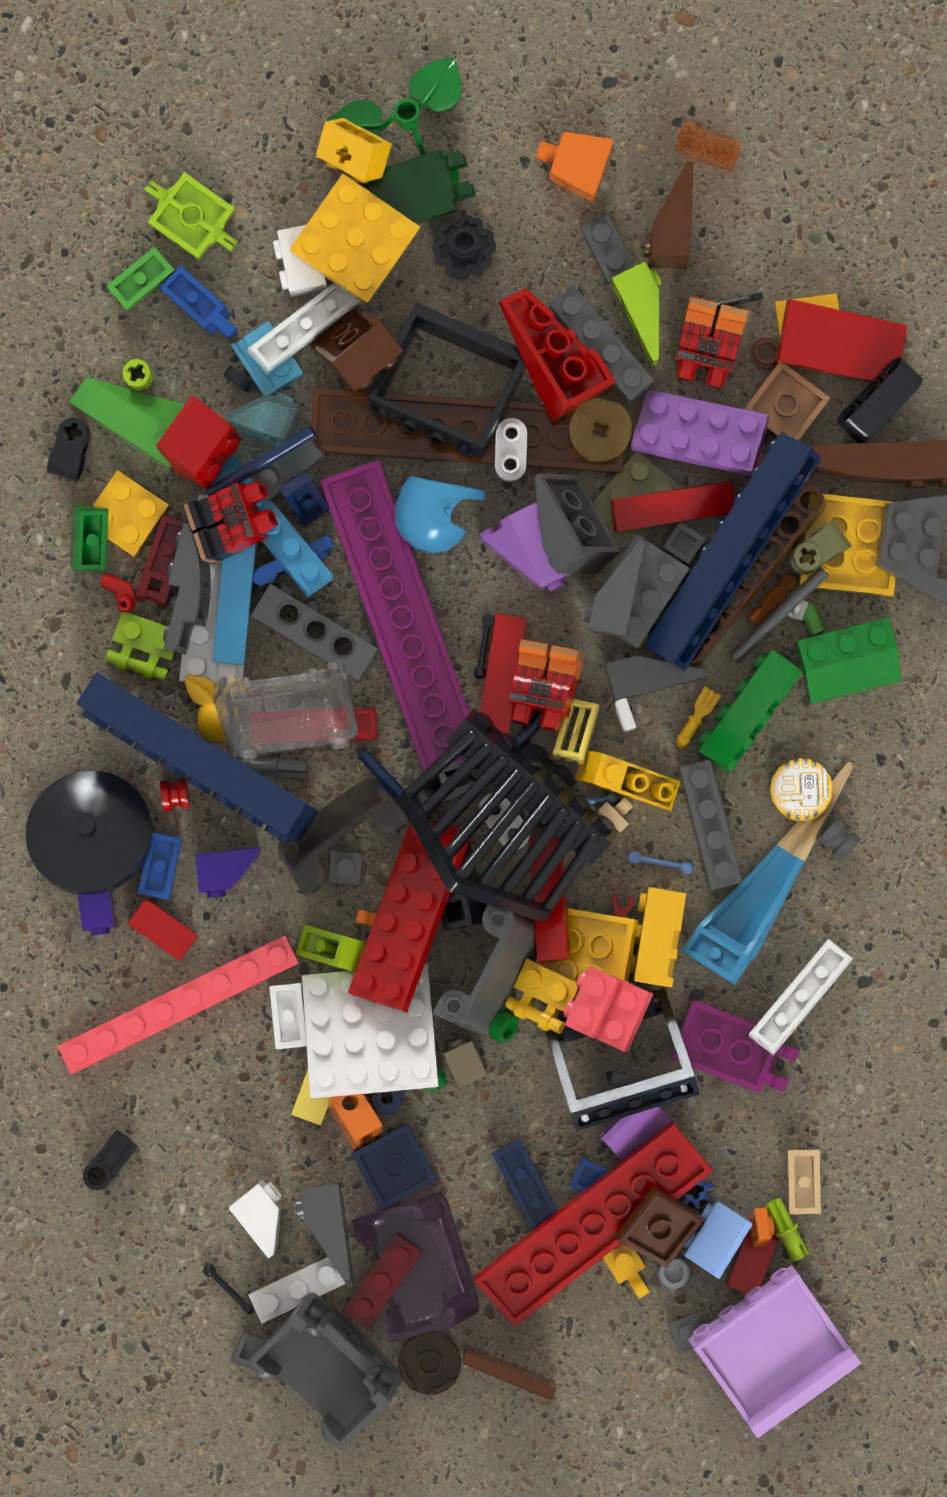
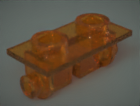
[674,121,743,172]

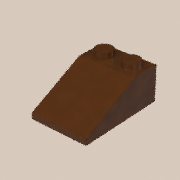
[643,162,694,269]
[309,306,403,391]

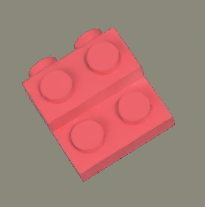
[564,966,653,1053]

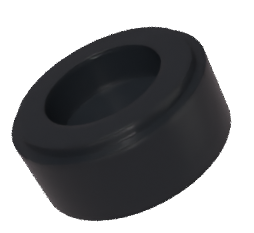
[223,365,255,393]

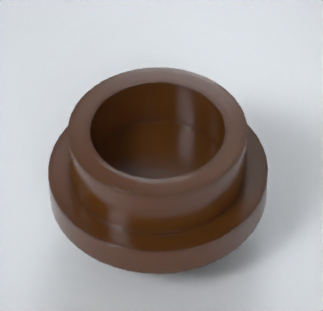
[750,337,779,369]

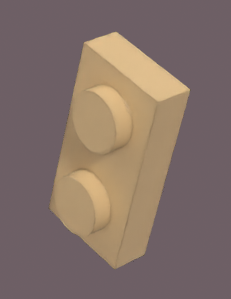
[787,1149,821,1214]

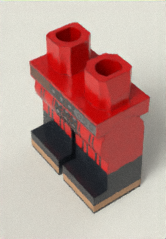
[182,482,278,564]

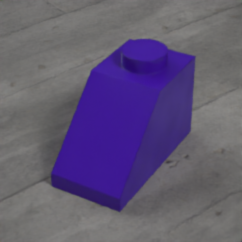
[195,847,261,898]

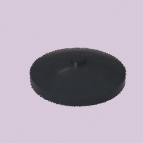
[26,771,153,895]

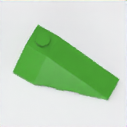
[69,377,184,473]

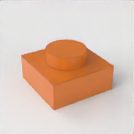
[748,1207,774,1247]

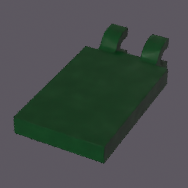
[353,150,477,225]

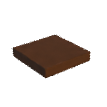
[615,1187,705,1268]

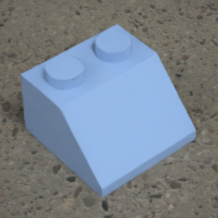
[683,1199,753,1279]

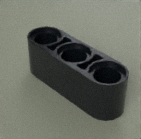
[837,357,923,444]

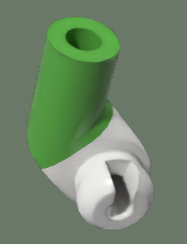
[787,600,826,637]

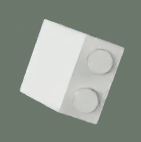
[229,1180,282,1259]

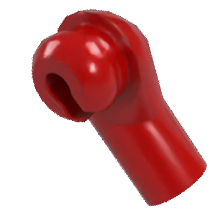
[100,572,137,613]

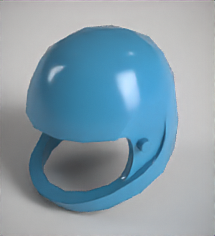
[394,476,486,553]

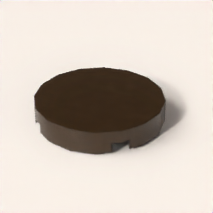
[398,1330,461,1395]

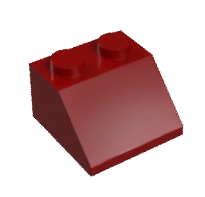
[156,395,242,490]

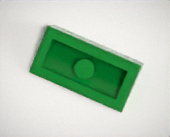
[71,505,108,571]

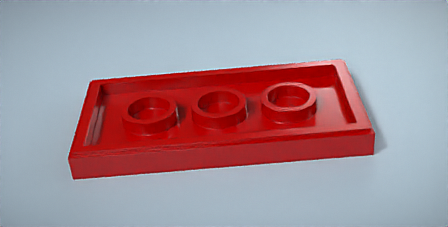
[776,299,907,382]

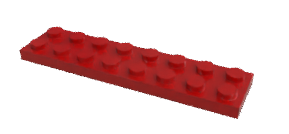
[474,1120,713,1327]

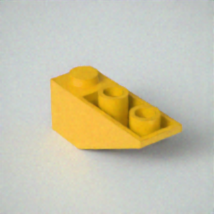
[575,751,681,811]

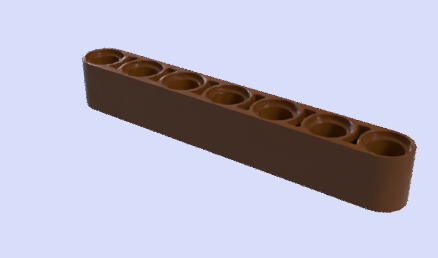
[689,485,825,666]

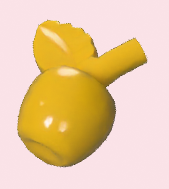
[185,675,241,743]

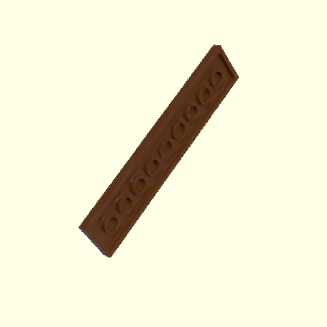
[311,388,626,473]

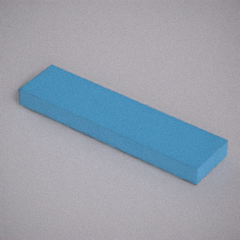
[213,544,256,665]

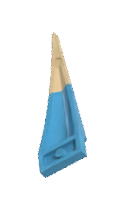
[682,762,853,985]

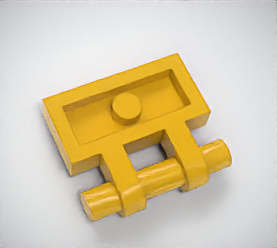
[505,958,580,1034]

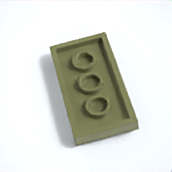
[589,452,682,586]

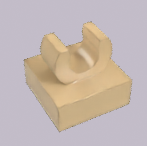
[597,797,633,834]

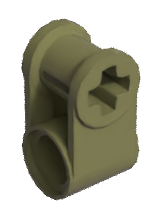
[790,520,852,575]

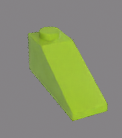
[611,261,661,367]

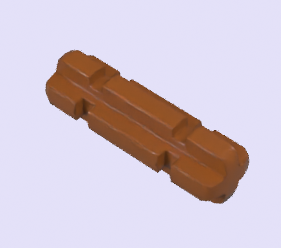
[748,572,798,626]

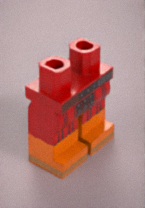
[675,296,749,389]
[508,639,585,732]

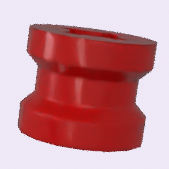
[160,777,190,812]

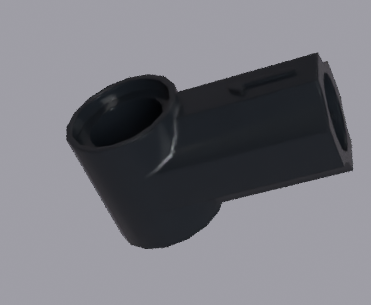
[83,1130,139,1190]

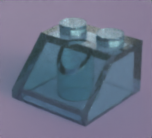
[225,392,301,445]

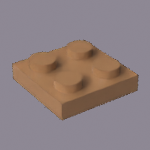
[744,363,830,441]

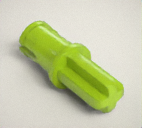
[766,1198,809,1262]

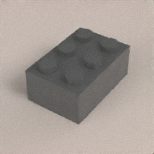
[591,534,690,650]

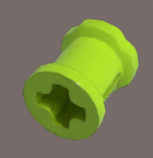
[122,359,153,392]

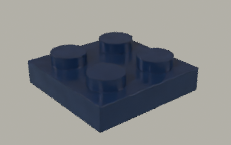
[352,1123,437,1210]

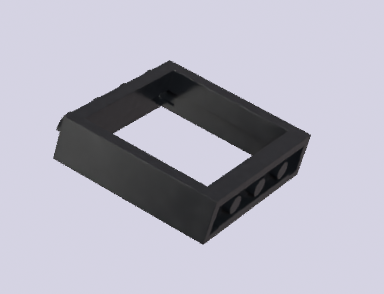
[367,303,527,459]
[545,988,699,1131]

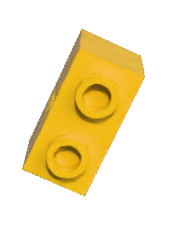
[316,118,392,183]

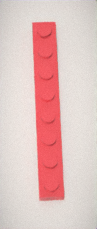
[57,935,300,1074]

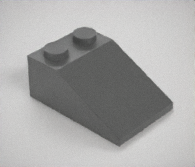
[534,474,621,574]
[295,1184,355,1288]

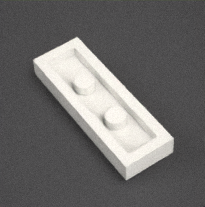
[248,1257,345,1324]

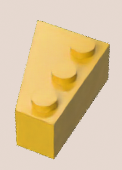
[629,887,686,988]

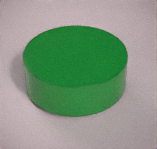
[489,1010,518,1044]

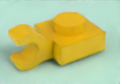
[603,1244,650,1298]

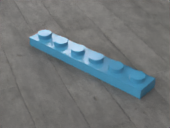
[213,454,333,597]

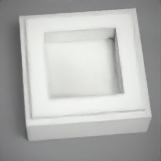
[614,698,636,733]

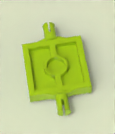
[145,172,238,260]

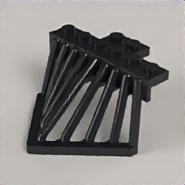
[397,709,619,922]

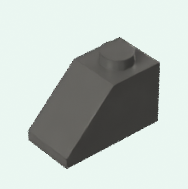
[250,439,325,500]

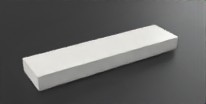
[247,283,362,375]
[749,939,853,1056]

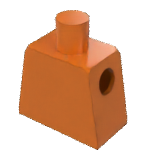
[536,132,614,203]
[328,1094,383,1152]

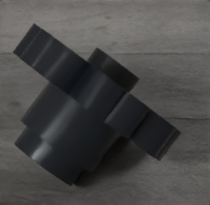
[433,215,496,280]

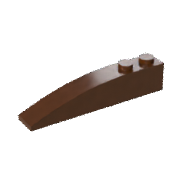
[809,440,947,488]

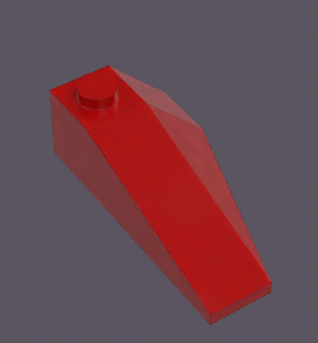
[499,288,616,421]

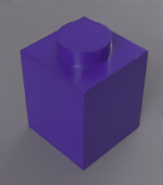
[78,890,117,936]

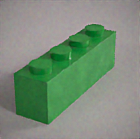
[696,649,803,775]

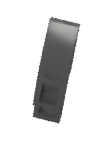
[163,523,211,655]

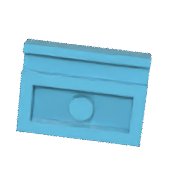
[231,321,304,399]

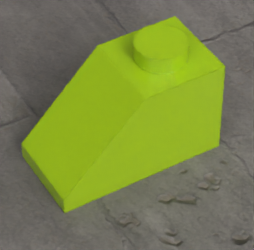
[295,924,366,972]

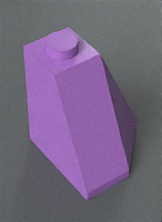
[480,502,570,592]

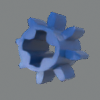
[682,1180,714,1209]

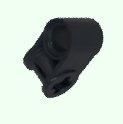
[47,418,91,481]

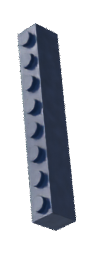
[644,431,821,672]

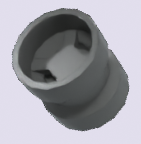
[816,817,861,861]

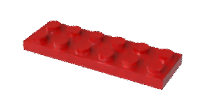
[348,820,470,1013]

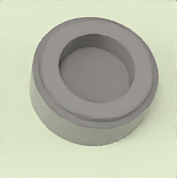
[658,1257,690,1289]

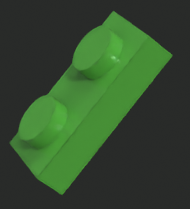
[107,246,175,312]

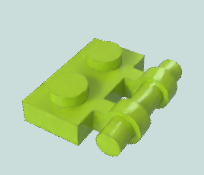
[105,612,176,682]

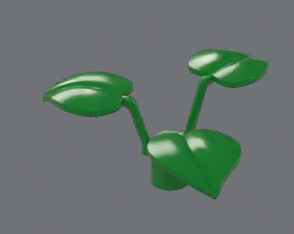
[327,58,462,185]

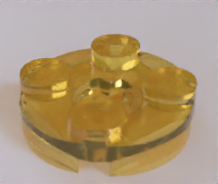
[569,398,632,462]

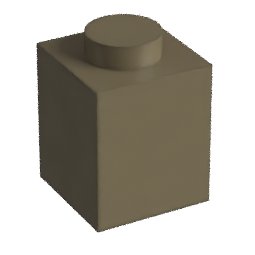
[443,1037,488,1088]

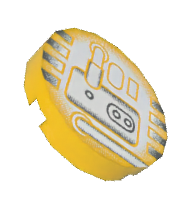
[770,758,834,822]

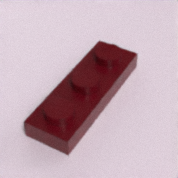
[342,1233,424,1330]

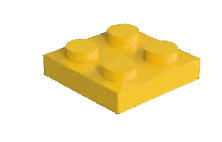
[93,470,170,558]

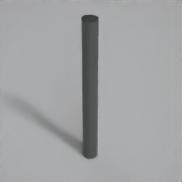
[730,566,829,662]

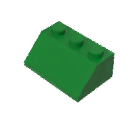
[794,617,902,704]

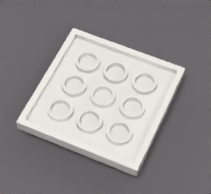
[302,964,438,1099]

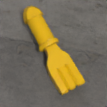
[676,686,721,748]

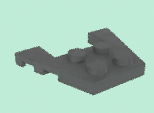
[875,495,947,606]

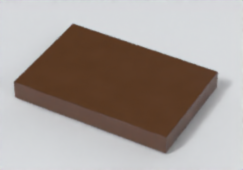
[463,1345,557,1400]

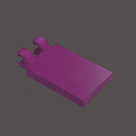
[671,1000,800,1093]

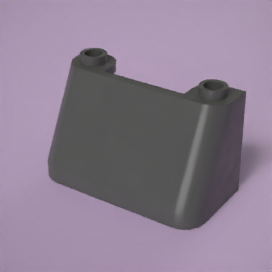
[433,905,536,1035]
[247,1293,402,1450]

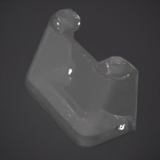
[211,661,359,762]

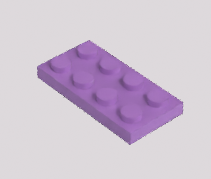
[631,389,769,476]

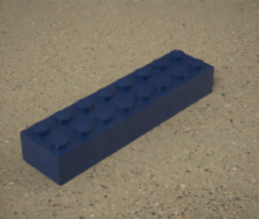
[76,672,319,844]

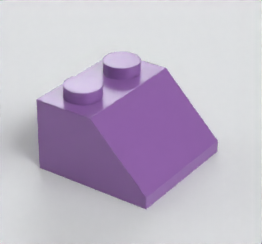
[599,1107,672,1160]

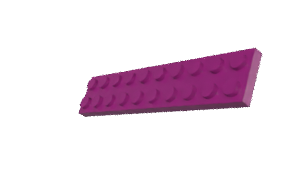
[320,459,470,771]

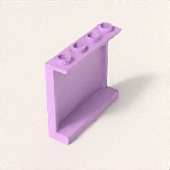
[688,1265,862,1438]

